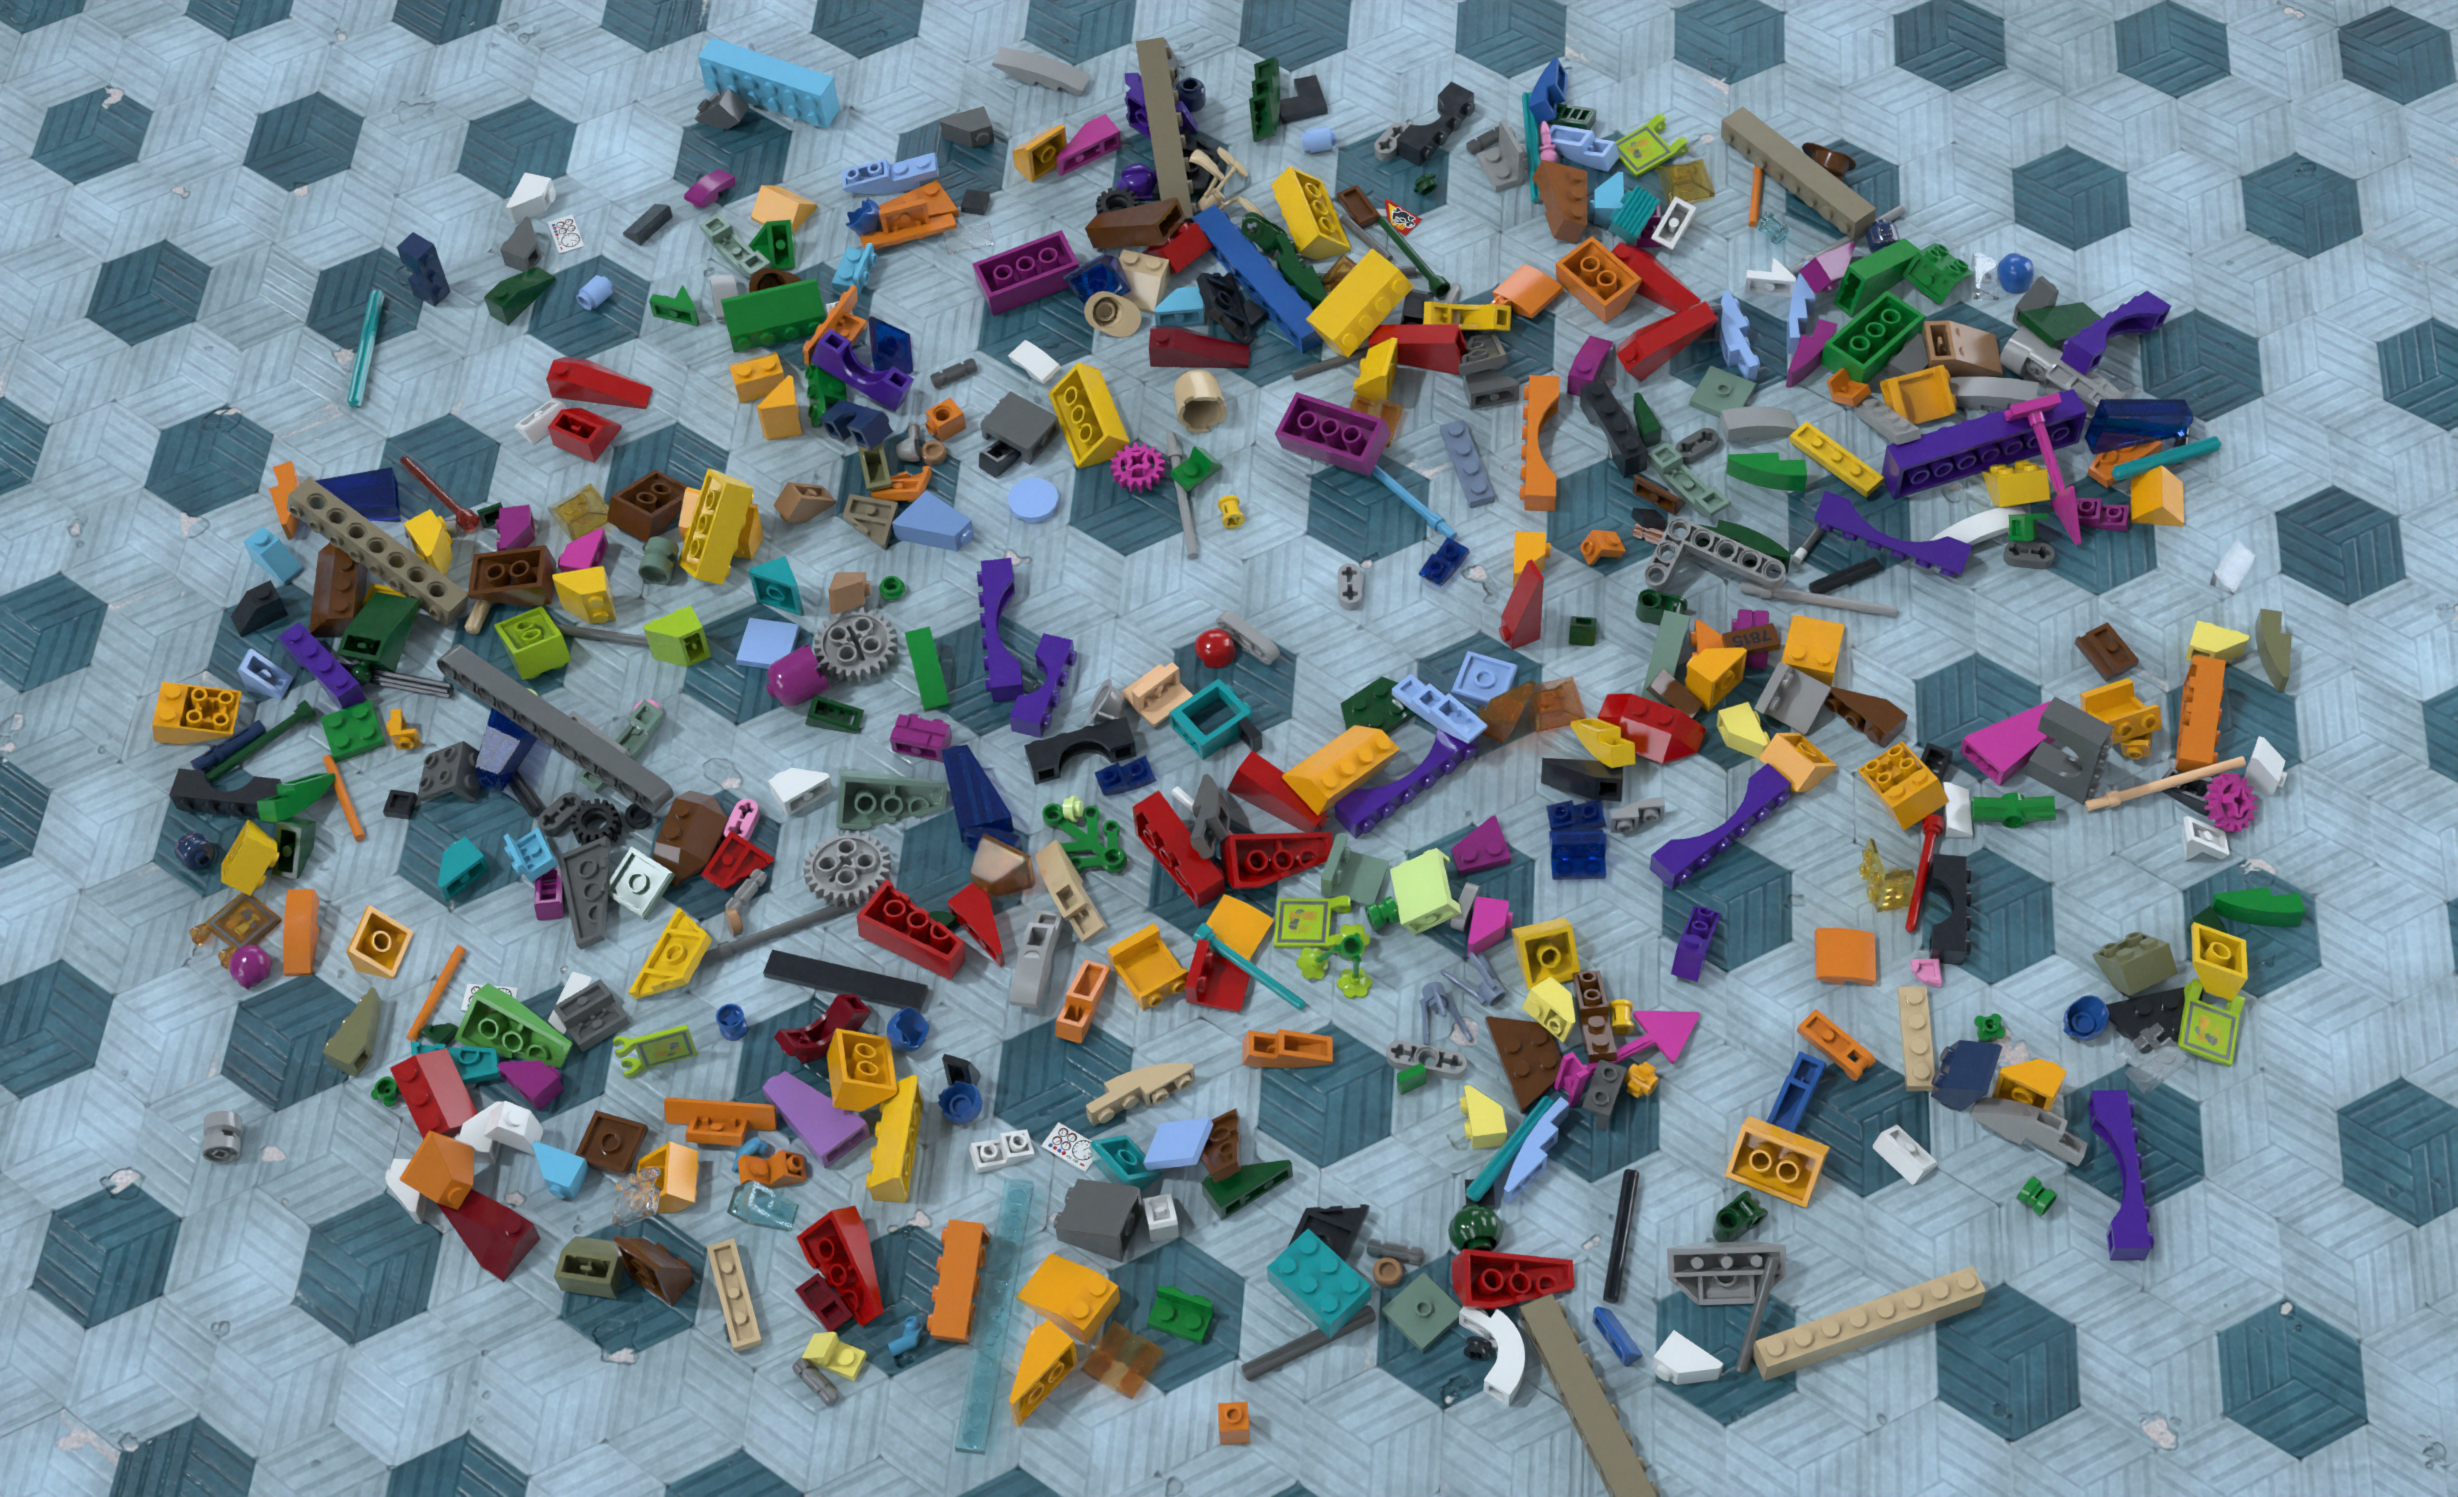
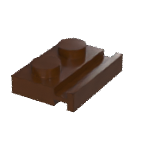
[2074,622,2139,681]

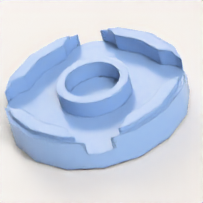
[1008,477,1059,523]

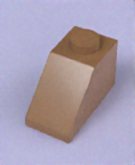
[773,482,836,523]
[828,572,872,614]

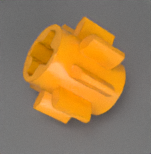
[1624,1062,1659,1098]

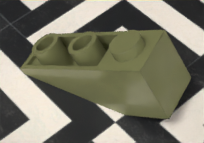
[322,987,382,1078]

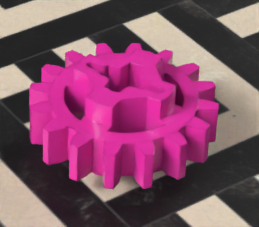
[1110,442,1165,493]
[2204,773,2258,832]

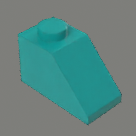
[438,836,490,902]

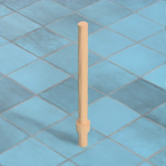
[2085,756,2246,811]

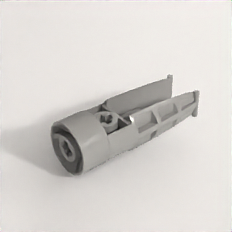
[2000,326,2126,430]

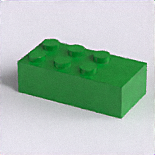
[1821,290,1926,384]

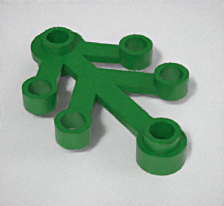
[1042,803,1127,874]

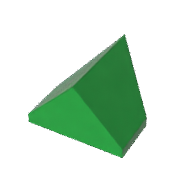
[748,219,796,269]

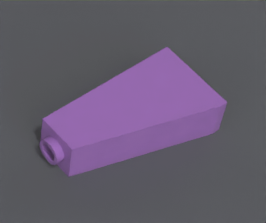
[762,1071,870,1169]

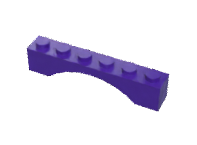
[2060,290,2171,376]
[1814,490,1973,579]
[977,558,1024,702]
[1335,729,1478,839]
[1650,763,1791,890]
[2088,1090,2154,1261]

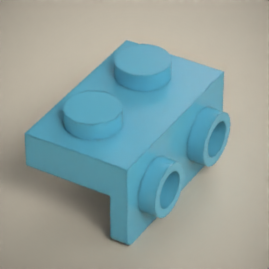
[503,828,558,882]

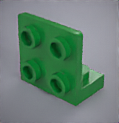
[1902,243,1972,305]

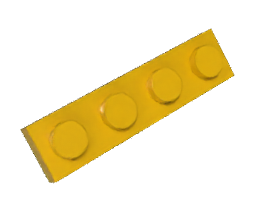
[1789,421,1884,498]

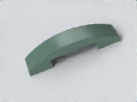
[699,213,771,278]
[1648,442,1731,517]
[576,699,665,793]

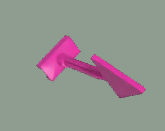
[2003,392,2081,545]
[1554,1011,1700,1108]

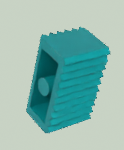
[1608,185,1661,245]

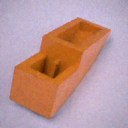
[269,460,300,540]
[283,889,320,976]
[1055,959,1111,1044]
[1242,1029,1333,1068]

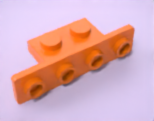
[860,198,957,251]
[802,285,867,366]
[664,1097,777,1146]

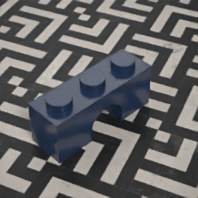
[396,232,451,307]
[819,400,893,450]

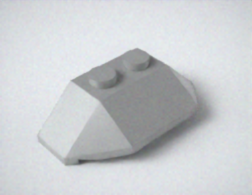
[1667,1241,1787,1305]

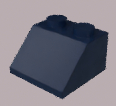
[1931,1040,2003,1112]

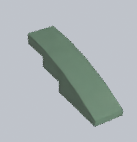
[1641,610,1690,705]

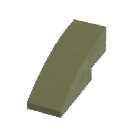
[857,441,892,492]
[2255,609,2292,692]

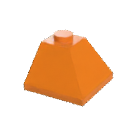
[399,1130,474,1210]

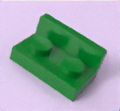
[1147,1285,1214,1345]

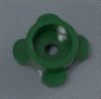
[1413,173,1437,195]

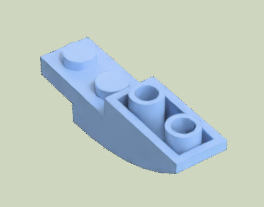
[842,152,939,194]
[1719,290,1760,381]

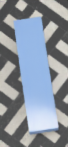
[1787,261,1815,353]
[1392,674,1487,744]
[1503,1097,1569,1205]

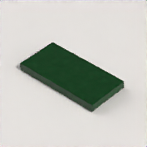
[2017,302,2102,348]

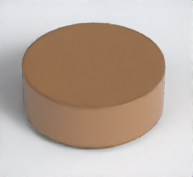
[921,440,946,466]
[724,908,743,936]
[1373,1257,1402,1288]

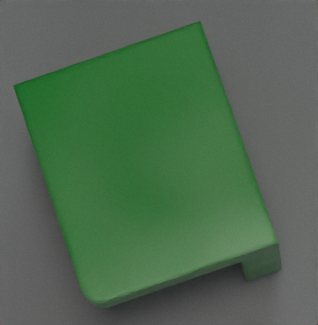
[2009,513,2049,541]

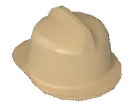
[1084,291,1141,338]

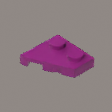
[1451,815,1511,876]

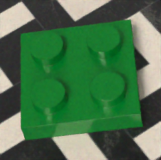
[320,700,386,763]

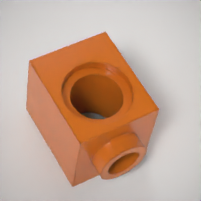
[925,397,966,442]
[1218,1402,1250,1445]

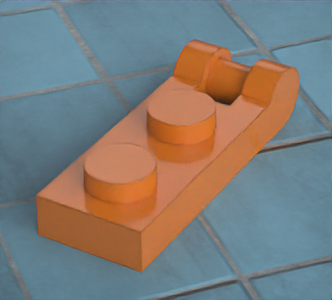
[1796,1009,1876,1081]

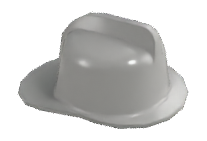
[1084,679,1124,727]

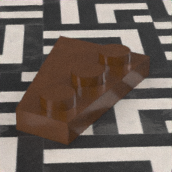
[1200,1108,1241,1183]

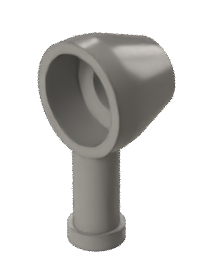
[896,421,921,462]

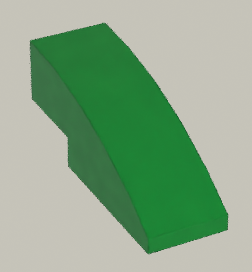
[1726,452,1807,491]
[904,626,950,712]
[257,773,336,822]
[2210,887,2306,927]

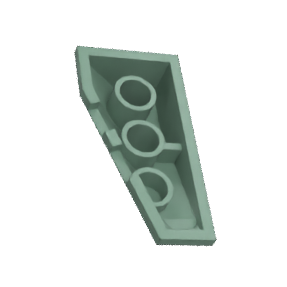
[836,769,948,830]

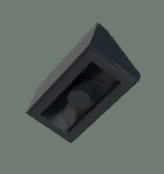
[623,204,673,246]

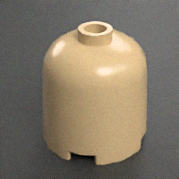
[1174,369,1227,433]

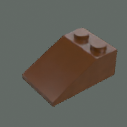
[607,469,691,542]
[468,545,557,607]
[613,1236,695,1307]

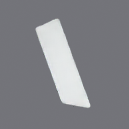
[548,972,592,1035]

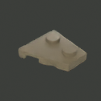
[843,494,899,549]

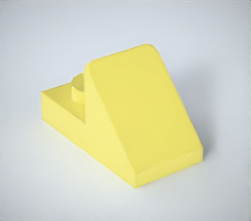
[802,1332,867,1381]

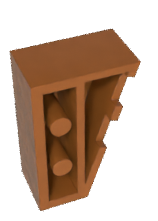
[1532,160,1587,244]

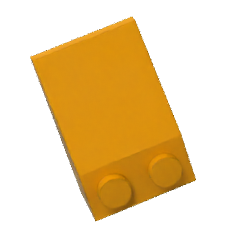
[1782,614,1845,687]
[1016,1253,1121,1345]
[1009,1319,1078,1427]

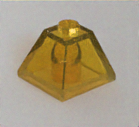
[1656,158,1715,205]
[547,483,609,542]

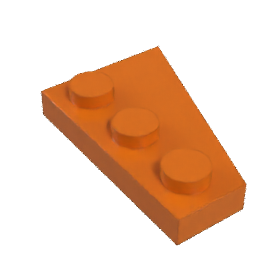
[879,180,959,223]
[2088,417,2162,488]

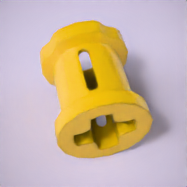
[1217,495,1245,529]
[1608,999,1634,1035]

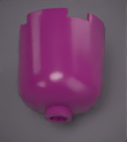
[765,644,831,707]

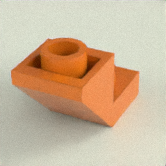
[737,1150,807,1190]

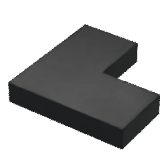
[1279,75,1328,123]

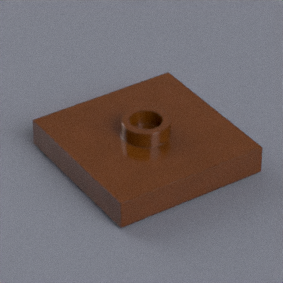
[575,1110,649,1178]

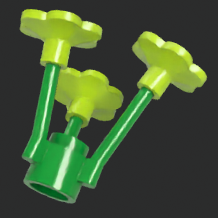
[1296,924,1372,999]

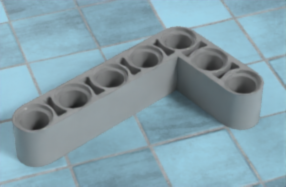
[1644,518,1786,592]

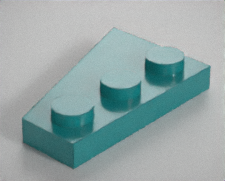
[411,1041,501,1085]

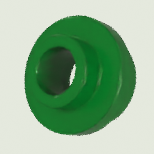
[879,576,905,600]

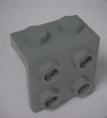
[418,741,486,803]

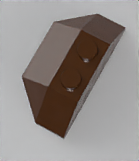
[653,790,728,887]

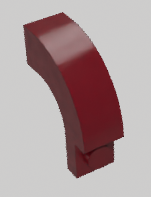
[774,994,872,1064]

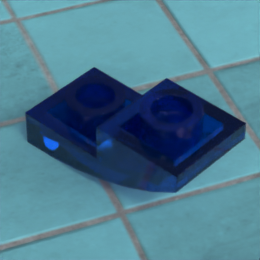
[1418,537,1470,587]
[1095,755,1157,796]
[1546,800,1607,832]
[963,827,1022,858]

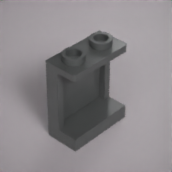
[980,391,1060,465]

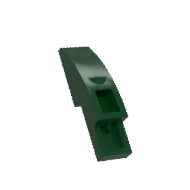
[1276,232,1330,310]
[1696,520,1791,573]

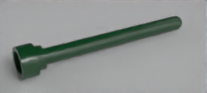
[1378,217,1450,298]
[206,700,317,783]

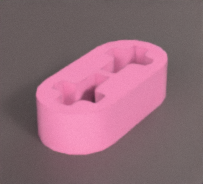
[724,799,760,841]

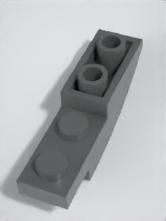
[1190,774,1230,860]

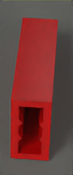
[1368,324,1467,376]
[1227,750,1330,833]

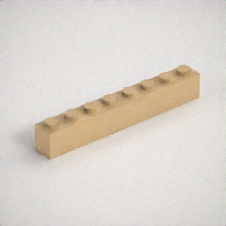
[1752,1266,1986,1381]

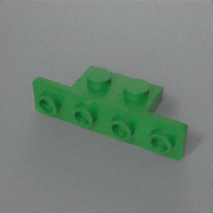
[803,354,847,428]

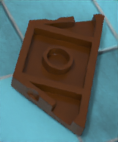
[1485,1016,1562,1114]

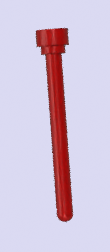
[1905,814,1945,933]

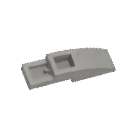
[1010,910,1065,1008]
[1970,1098,2088,1167]

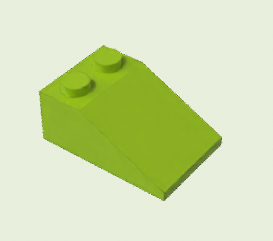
[494,606,571,680]

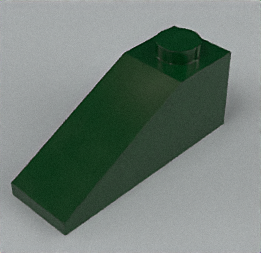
[484,267,556,326]
[1201,1159,1293,1221]

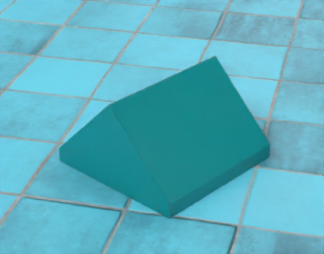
[749,556,804,616]
[1090,1135,1163,1192]

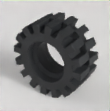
[1096,187,1139,215]
[570,799,622,846]

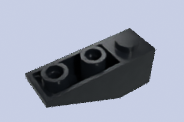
[1541,758,1623,802]

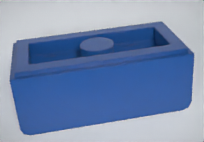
[1592,1306,1643,1367]

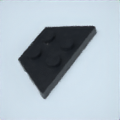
[1152,127,1220,199]
[1196,272,1254,346]
[2106,987,2203,1054]
[1287,1204,1370,1262]

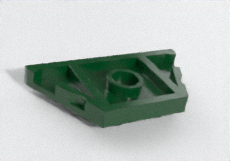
[1340,677,1418,735]

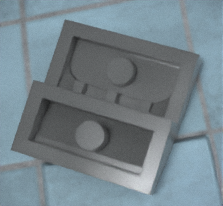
[553,979,630,1052]

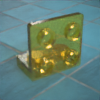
[1859,838,1916,913]

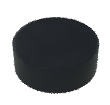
[625,803,653,830]

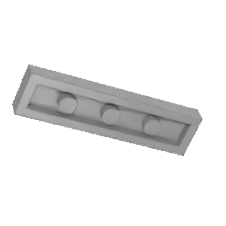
[1855,399,1921,445]

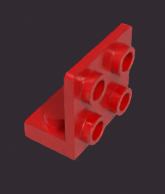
[1185,939,1250,1013]

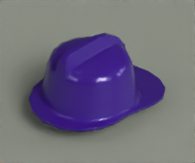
[1116,163,1158,199]

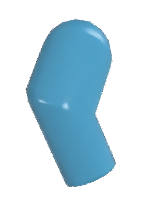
[732,1137,768,1174]
[887,1316,923,1356]

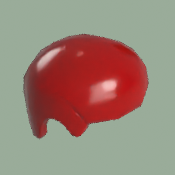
[1194,628,1236,668]

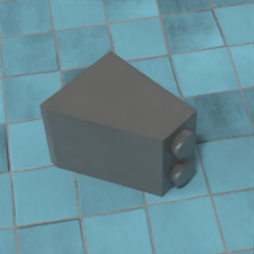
[1053,1179,1143,1262]

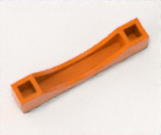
[1520,375,1560,511]

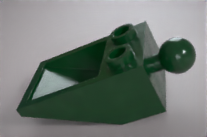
[336,592,421,685]

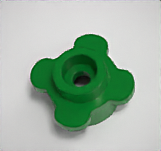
[1974,1013,2006,1042]
[371,1076,401,1107]

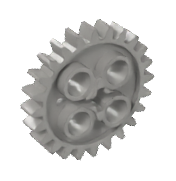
[813,607,898,683]
[803,830,892,907]

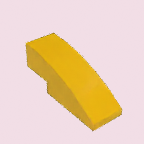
[1571,717,1635,768]

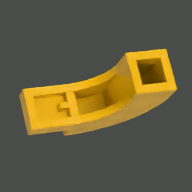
[1423,302,1511,331]

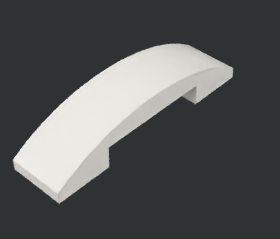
[1930,506,2026,545]

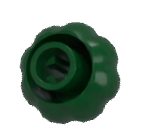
[1448,1203,1504,1252]

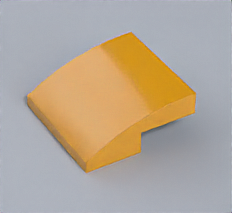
[1206,894,1274,961]

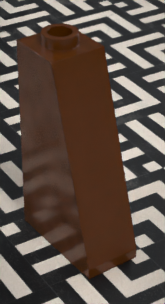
[1085,198,1186,249]

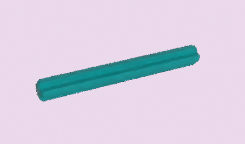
[2111,436,2221,481]
[1466,1096,1555,1202]

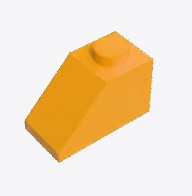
[1513,531,1551,587]

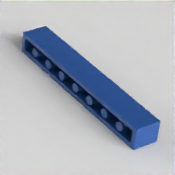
[1191,204,1324,354]

